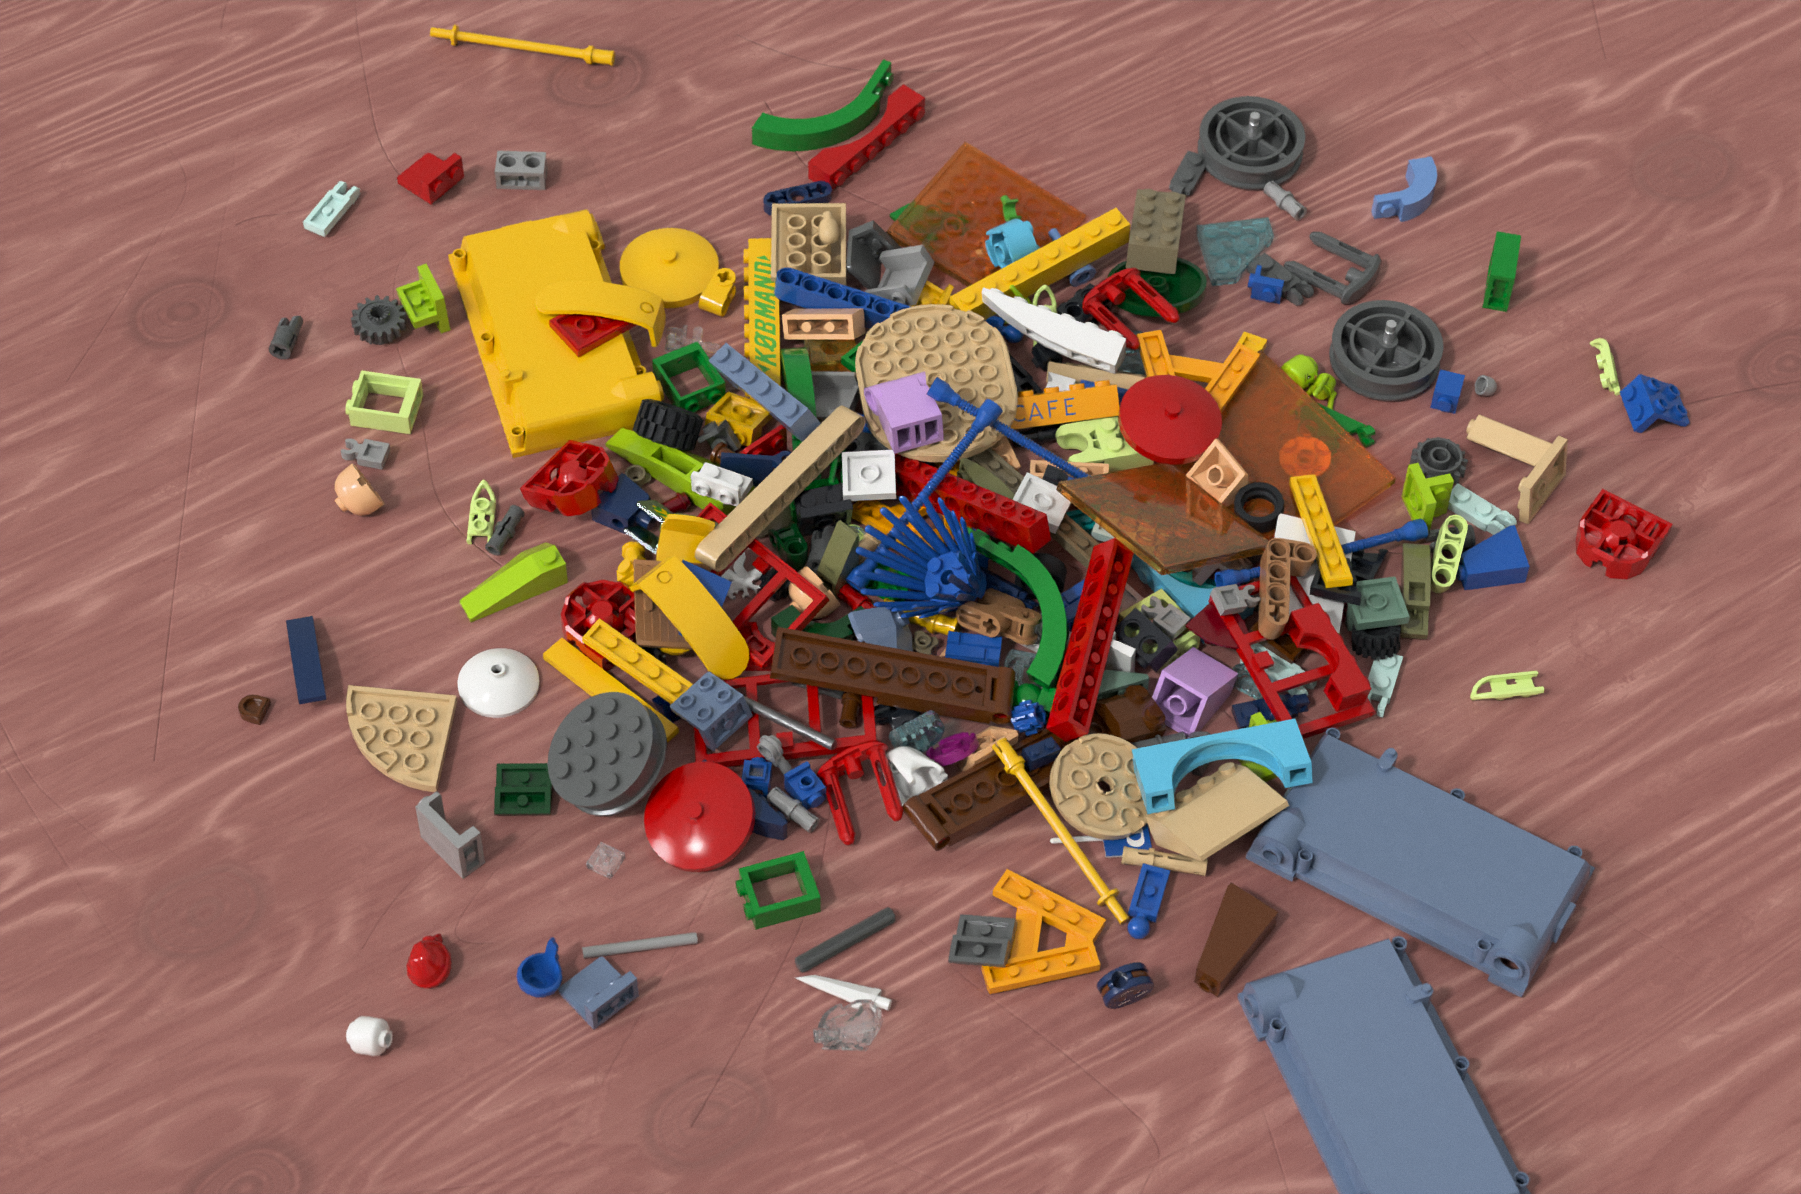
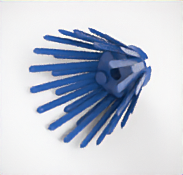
[854,492,987,619]

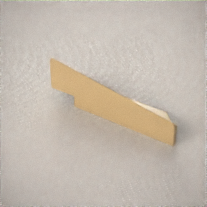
[1046,361,1147,395]

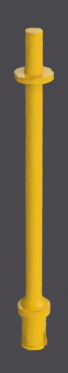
[430,24,615,66]
[992,738,1130,925]

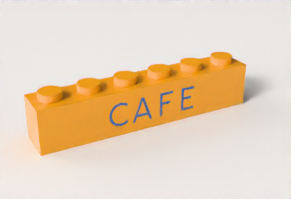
[1011,380,1120,429]

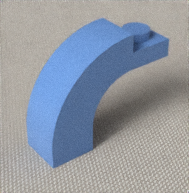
[1371,156,1437,222]

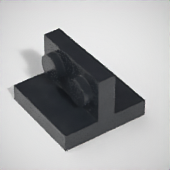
[793,483,853,537]

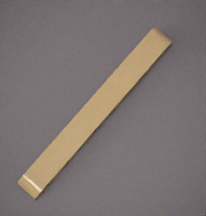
[695,405,866,572]

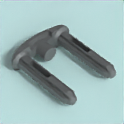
[1283,231,1382,305]

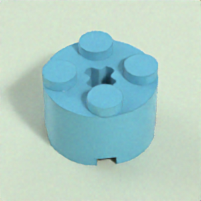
[985,219,1040,268]

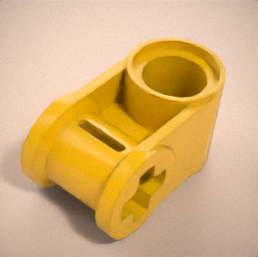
[698,268,736,317]

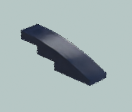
[286,616,327,705]

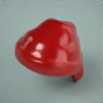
[406,934,452,989]

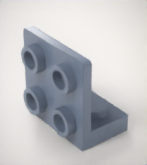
[670,672,753,751]
[558,956,639,1029]

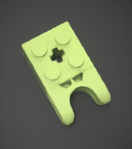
[1055,416,1154,477]

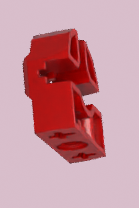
[520,440,619,517]
[1575,489,1673,580]
[561,580,636,672]

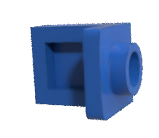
[1248,265,1284,304]

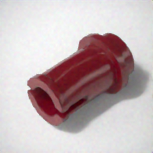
[661,492,691,520]

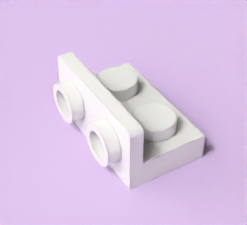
[691,462,753,507]

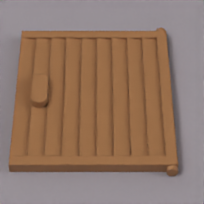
[633,559,711,650]

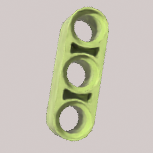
[1431,515,1468,593]

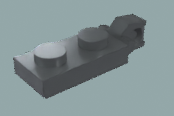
[1169,151,1206,196]

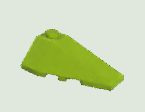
[460,542,568,622]

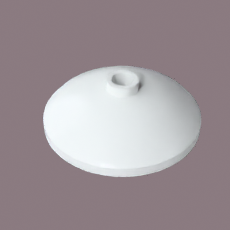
[458,648,540,718]

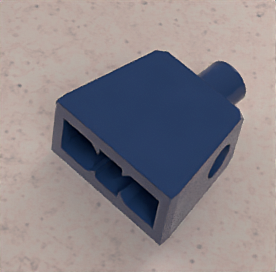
[591,473,657,535]

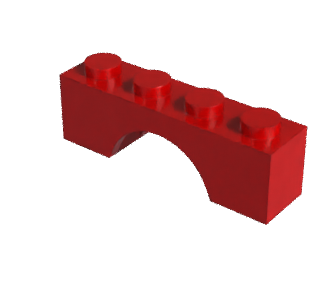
[1285,603,1372,712]

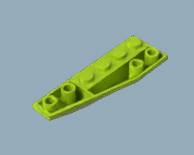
[605,428,756,516]

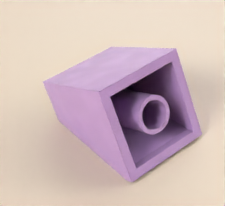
[1152,647,1238,738]

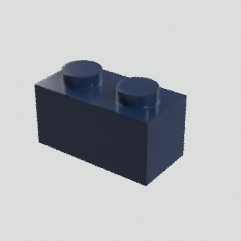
[1021,737,1061,772]

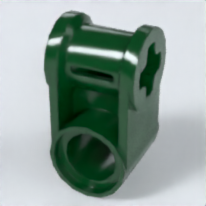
[768,521,808,572]

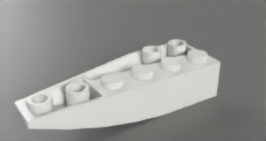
[981,287,1126,374]

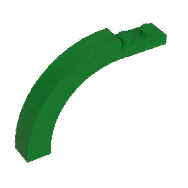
[752,59,894,151]
[780,347,822,481]
[963,527,1069,689]

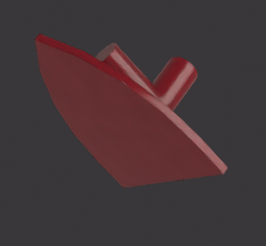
[1185,601,1249,649]

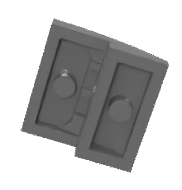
[948,914,1017,967]

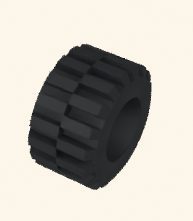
[633,399,704,451]

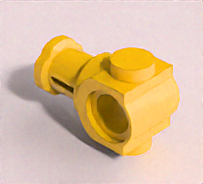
[617,541,646,587]

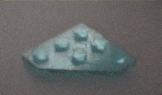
[1196,217,1274,286]

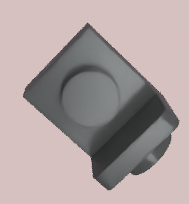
[697,419,742,451]

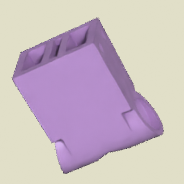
[864,371,944,454]

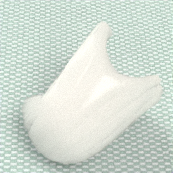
[882,746,948,806]

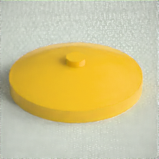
[620,228,719,308]

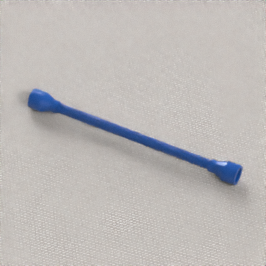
[926,377,1134,514]
[845,399,1003,591]
[1215,519,1428,587]

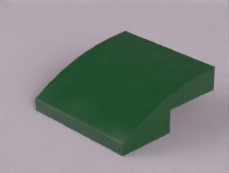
[494,763,552,815]

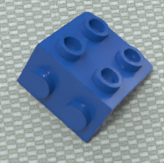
[1620,374,1690,433]

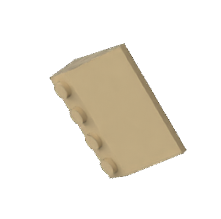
[771,203,846,286]
[1145,762,1289,861]

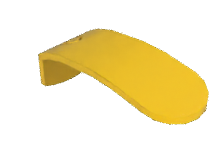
[535,281,666,347]
[656,514,715,655]
[629,556,749,680]

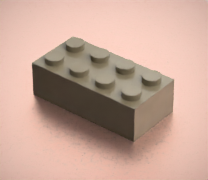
[1126,189,1186,274]

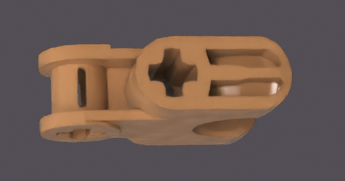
[956,588,1041,645]

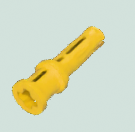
[884,598,961,636]

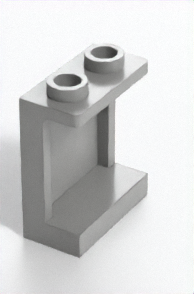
[865,245,935,306]
[811,371,860,423]
[415,791,485,879]

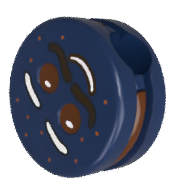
[1097,962,1154,1009]

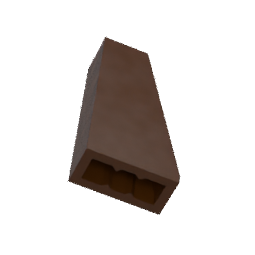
[1194,882,1278,997]

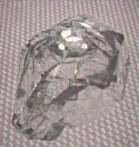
[813,999,884,1051]

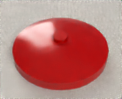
[1118,375,1222,465]
[644,762,755,872]

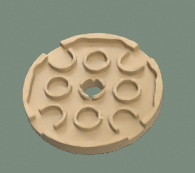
[1049,733,1148,840]

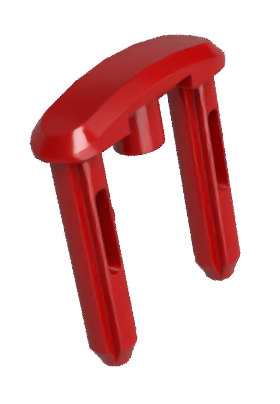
[1082,268,1180,350]
[817,740,904,846]

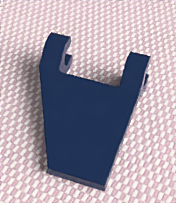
[720,451,792,487]

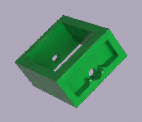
[1482,231,1521,312]
[652,341,726,413]
[735,851,821,930]

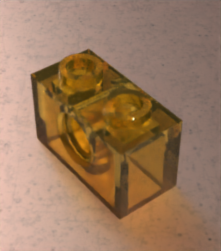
[804,339,856,372]

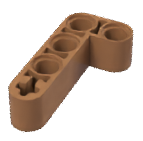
[1258,538,1317,639]

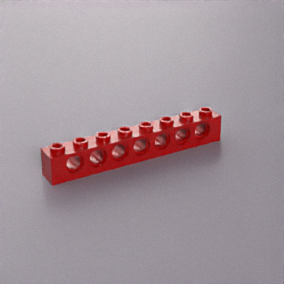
[895,453,1051,554]
[1046,538,1134,742]

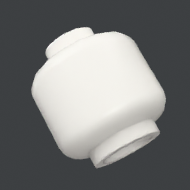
[346,1016,393,1056]

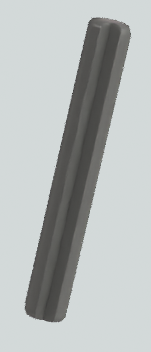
[795,907,895,972]

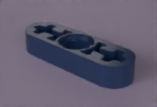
[763,181,832,216]

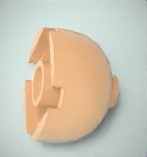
[334,463,385,516]
[789,566,840,619]

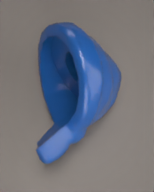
[516,937,562,998]

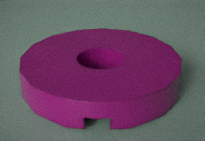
[925,732,980,767]

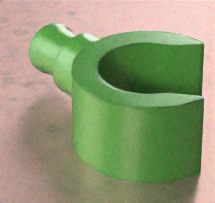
[1001,195,1021,222]

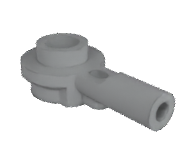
[757,735,793,774]

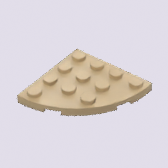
[346,685,457,792]

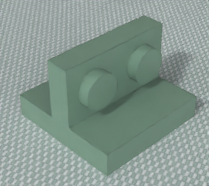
[1345,577,1410,631]

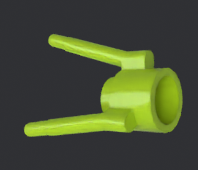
[1289,373,1337,416]

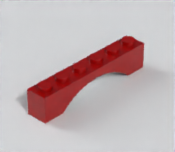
[808,84,925,190]

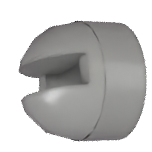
[1475,375,1497,396]

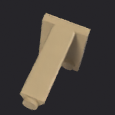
[1467,415,1568,524]

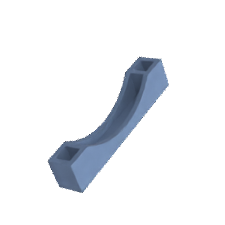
[708,343,821,442]

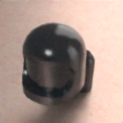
[874,704,923,744]

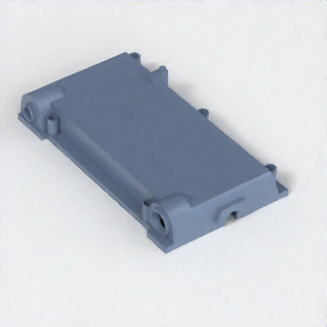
[1246,728,1595,998]
[1237,936,1530,1194]

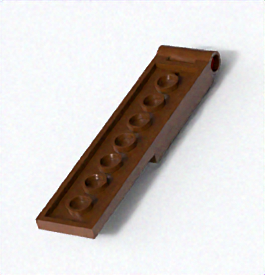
[770,627,1016,724]
[903,709,1114,851]

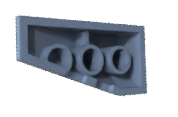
[848,607,913,709]

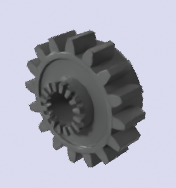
[351,295,407,345]
[1409,437,1468,484]

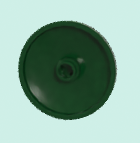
[1108,257,1207,317]

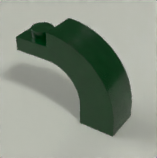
[771,604,864,640]

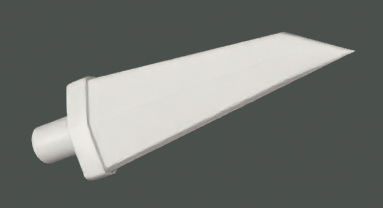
[796,975,892,1011]

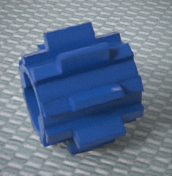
[1011,700,1047,736]

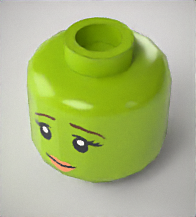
[1280,354,1318,392]

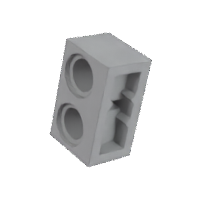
[495,151,548,190]

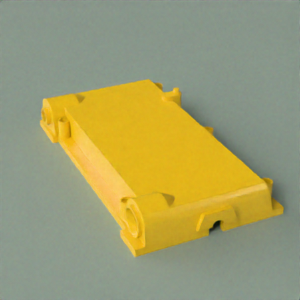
[448,209,664,458]

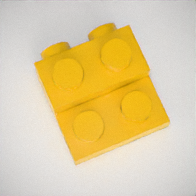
[705,391,773,446]

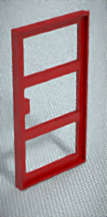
[697,502,830,670]
[1208,575,1376,739]
[694,674,877,767]

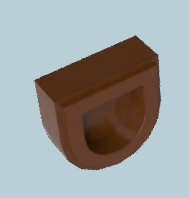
[238,694,271,725]

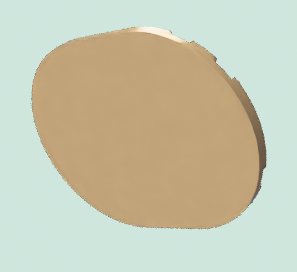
[855,304,1018,462]

